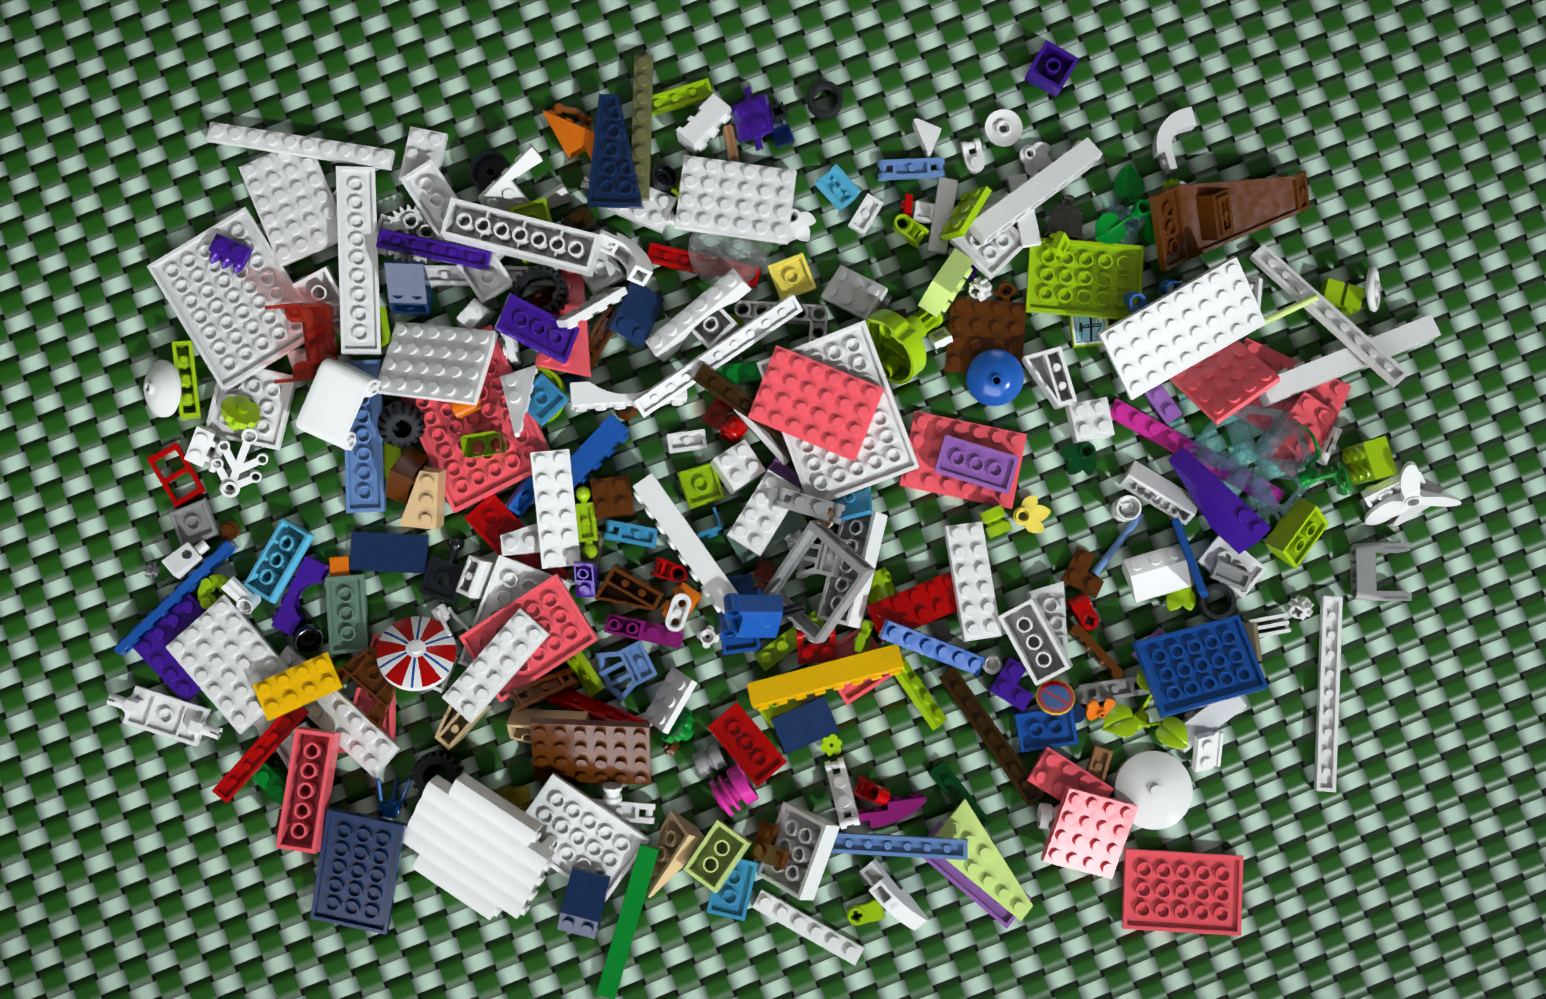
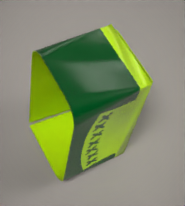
[461,431,507,458]

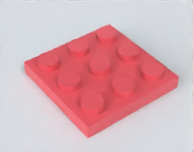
[820,626,893,705]

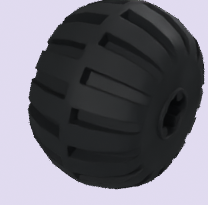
[377,401,426,448]

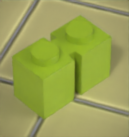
[1319,278,1366,315]

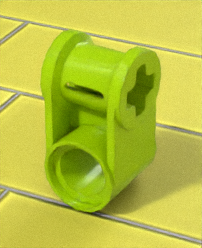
[892,214,929,248]
[846,898,886,926]

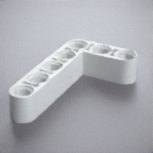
[734,300,828,342]

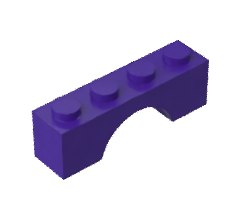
[271,556,330,636]

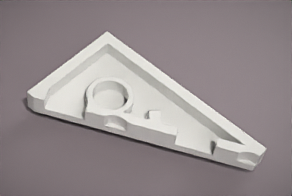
[500,365,538,437]

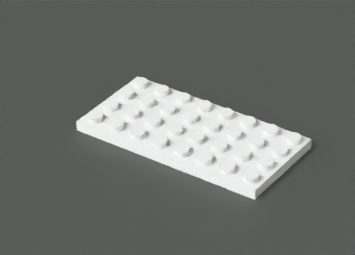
[1098,256,1266,400]

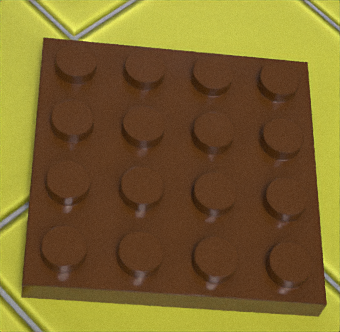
[944,296,1026,374]

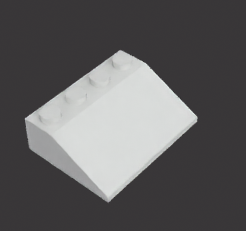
[757,802,840,900]

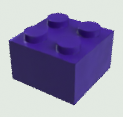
[1024,40,1079,98]

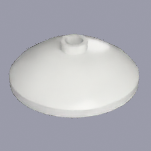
[143,360,181,417]

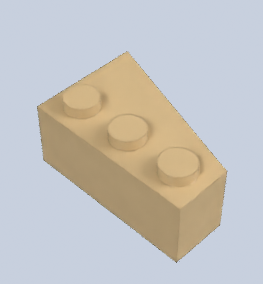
[399,467,446,530]
[435,703,493,750]

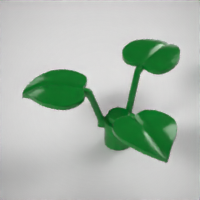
[1095,164,1156,245]
[1296,425,1354,496]

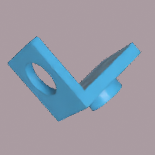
[697,507,724,539]

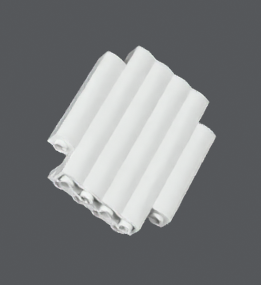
[403,772,557,920]

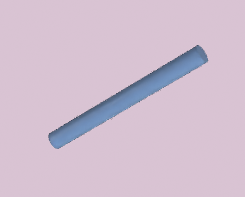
[1091,513,1144,576]

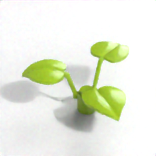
[1102,668,1188,749]

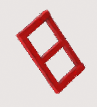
[146,442,206,508]

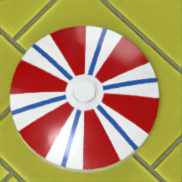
[376,616,457,691]

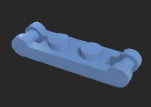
[877,157,945,181]

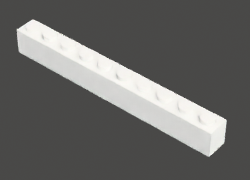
[1259,314,1441,407]

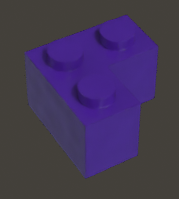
[987,657,1033,712]

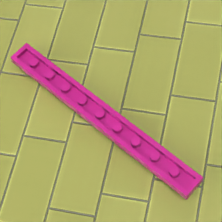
[1110,398,1285,509]

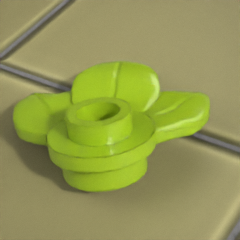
[1164,582,1196,611]

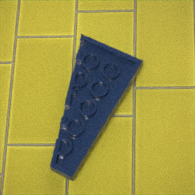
[587,94,644,209]

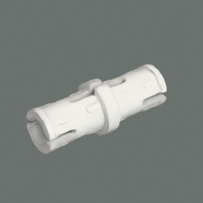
[1316,426,1343,465]

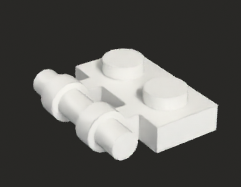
[184,424,228,473]

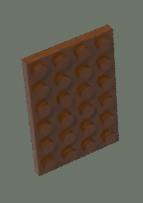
[530,718,652,785]

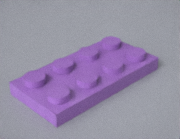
[934,435,1019,495]

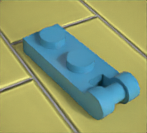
[602,520,659,548]

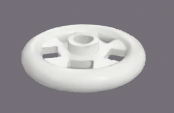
[1366,266,1381,312]

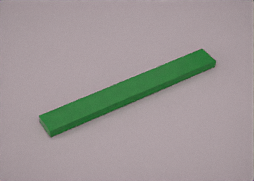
[596,843,659,999]

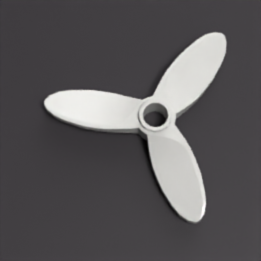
[1364,461,1461,525]

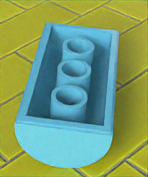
[243,518,315,604]

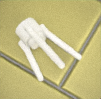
[431,604,470,636]

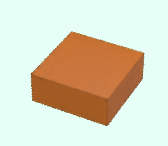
[329,556,351,577]

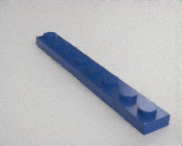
[114,541,239,655]

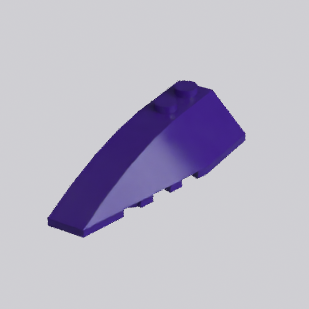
[1168,446,1271,554]

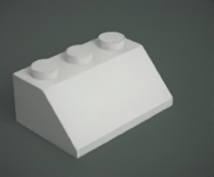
[1122,543,1191,603]

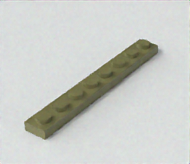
[631,55,654,201]

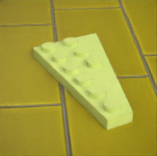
[934,798,1033,921]

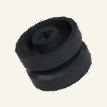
[469,150,517,192]

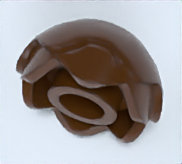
[530,289,553,309]
[615,406,638,420]

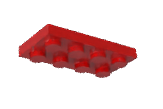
[707,702,787,787]

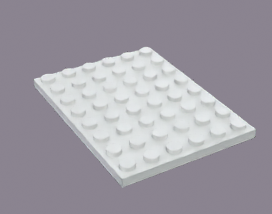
[147,207,324,392]
[757,320,920,501]

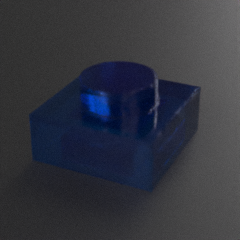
[771,124,795,149]

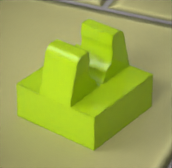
[1045,231,1070,258]

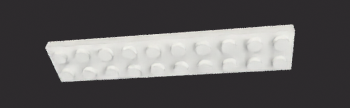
[336,166,381,354]

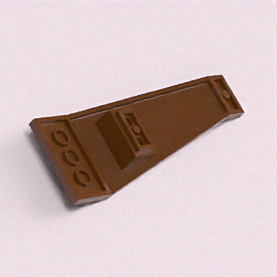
[1149,171,1310,271]

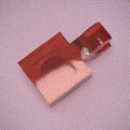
[754,558,777,592]

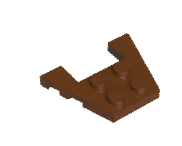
[336,646,397,728]

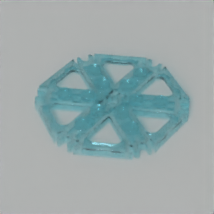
[1189,405,1316,524]

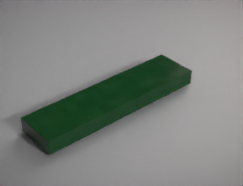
[928,759,991,828]

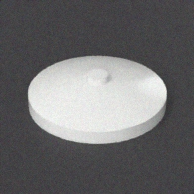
[1113,750,1193,830]

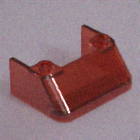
[265,302,339,384]

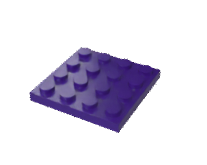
[133,593,206,701]

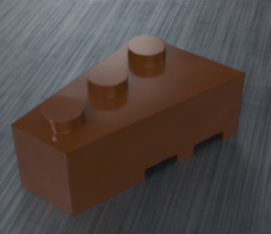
[595,563,667,611]

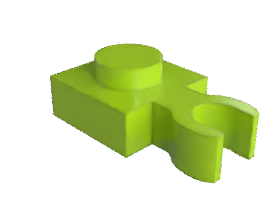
[854,619,874,653]

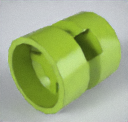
[979,504,1012,539]

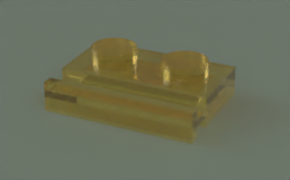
[490,785,531,812]

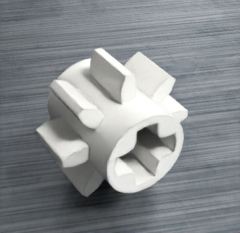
[968,277,992,302]
[1288,595,1314,620]

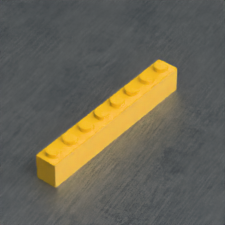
[747,644,905,711]

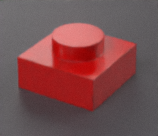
[900,194,913,217]

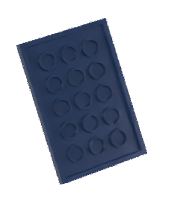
[310,807,407,935]

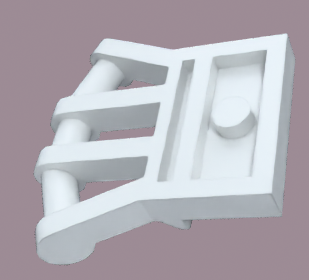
[796,538,847,579]

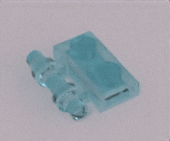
[1105,201,1145,245]

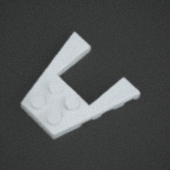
[478,143,574,212]

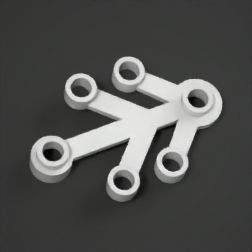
[211,427,269,498]

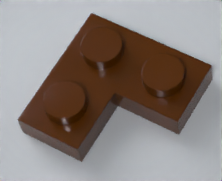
[1060,547,1104,598]
[750,819,790,870]

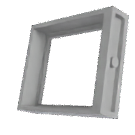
[763,520,876,644]

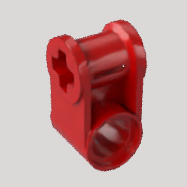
[650,556,689,583]
[1067,592,1099,631]
[852,775,890,805]

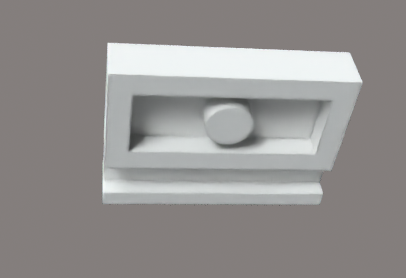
[1191,729,1224,772]

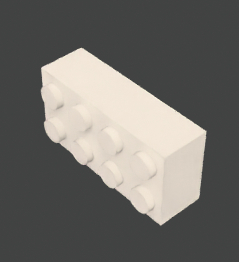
[727,469,801,557]
[998,597,1073,686]

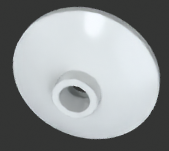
[985,109,1023,147]

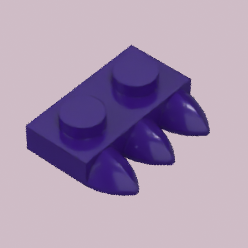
[208,233,253,274]

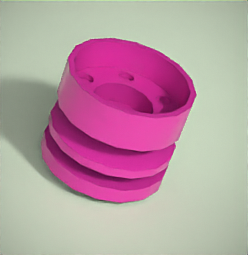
[709,764,759,817]

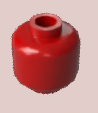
[719,415,748,443]

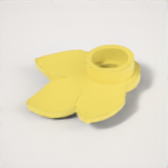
[1013,495,1051,533]

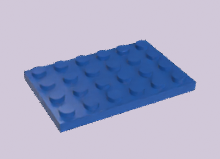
[1132,615,1268,718]

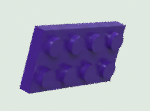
[494,293,580,364]

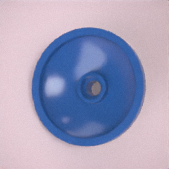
[966,349,1024,406]

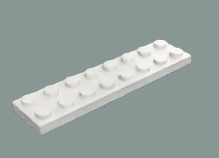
[400,159,513,304]
[279,645,401,777]

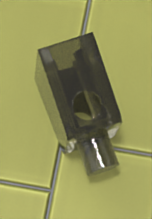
[1043,195,1082,240]

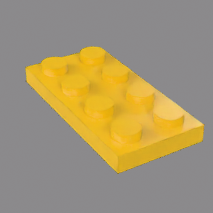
[252,652,344,721]

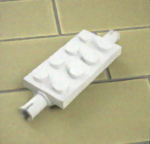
[581,176,685,234]
[107,686,223,746]

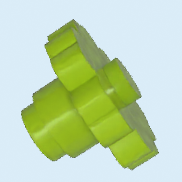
[220,395,261,430]

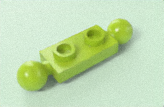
[575,486,599,559]

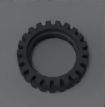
[510,265,569,317]

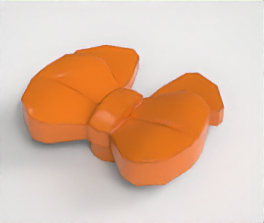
[1085,697,1116,721]

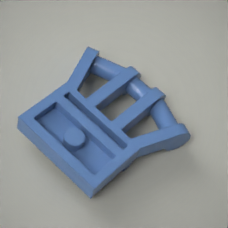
[595,640,658,704]

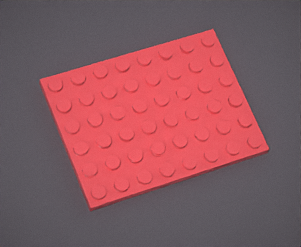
[400,325,551,513]

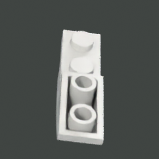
[860,858,928,931]

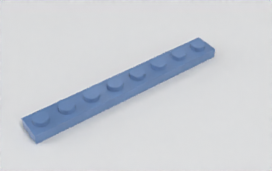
[831,832,968,860]

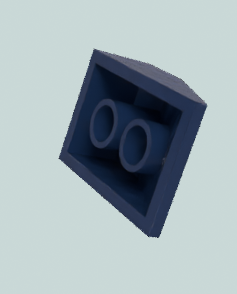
[604,281,664,348]
[557,867,611,939]

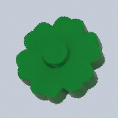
[658,707,694,744]

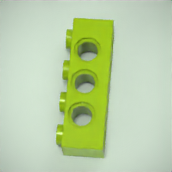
[172,340,201,421]

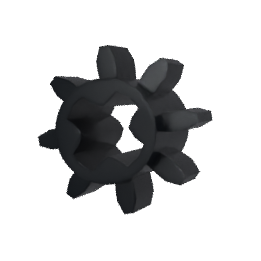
[770,101,789,126]

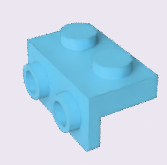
[815,164,861,212]

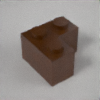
[386,447,430,505]

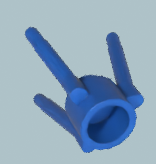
[376,778,412,818]

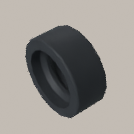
[807,81,843,120]
[1196,583,1236,620]

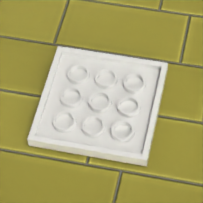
[205,369,298,451]

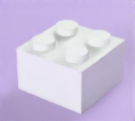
[691,308,741,349]
[1065,397,1115,444]
[710,439,766,495]

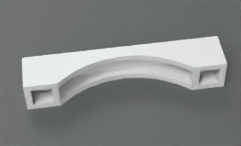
[645,268,752,362]
[570,376,688,412]

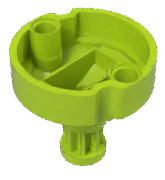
[865,307,943,384]

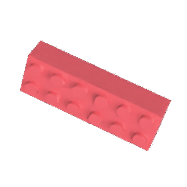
[276,727,341,854]

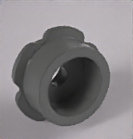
[145,561,161,580]

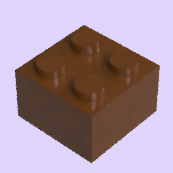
[590,475,636,520]

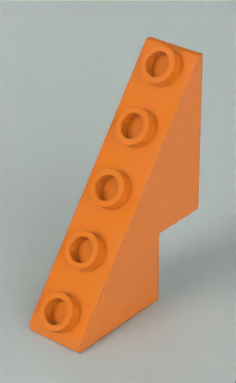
[542,110,595,162]

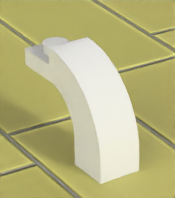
[1152,107,1197,175]
[598,229,653,286]

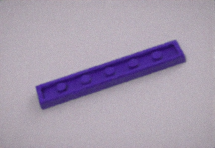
[376,228,493,271]

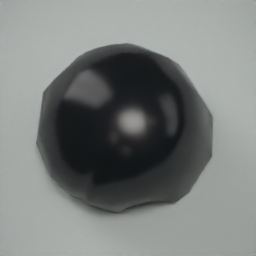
[650,164,678,192]
[293,624,323,653]

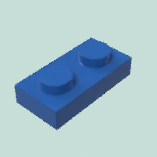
[504,476,534,517]

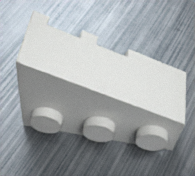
[676,93,732,156]
[1021,346,1077,409]

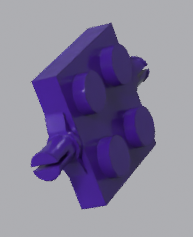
[731,87,774,151]

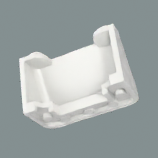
[296,358,381,451]

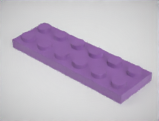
[923,821,1031,928]

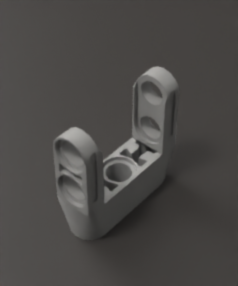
[1350,542,1412,601]

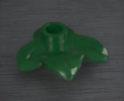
[1060,442,1097,476]

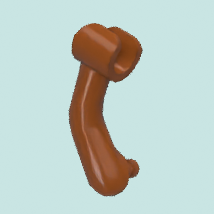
[552,103,592,126]

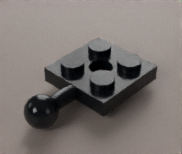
[419,536,465,605]

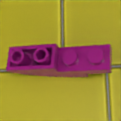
[604,613,685,649]
[849,792,927,828]

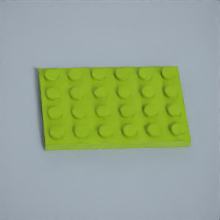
[1025,237,1144,320]

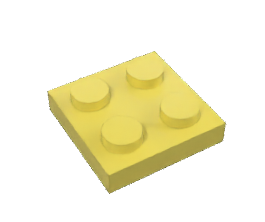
[767,253,817,301]

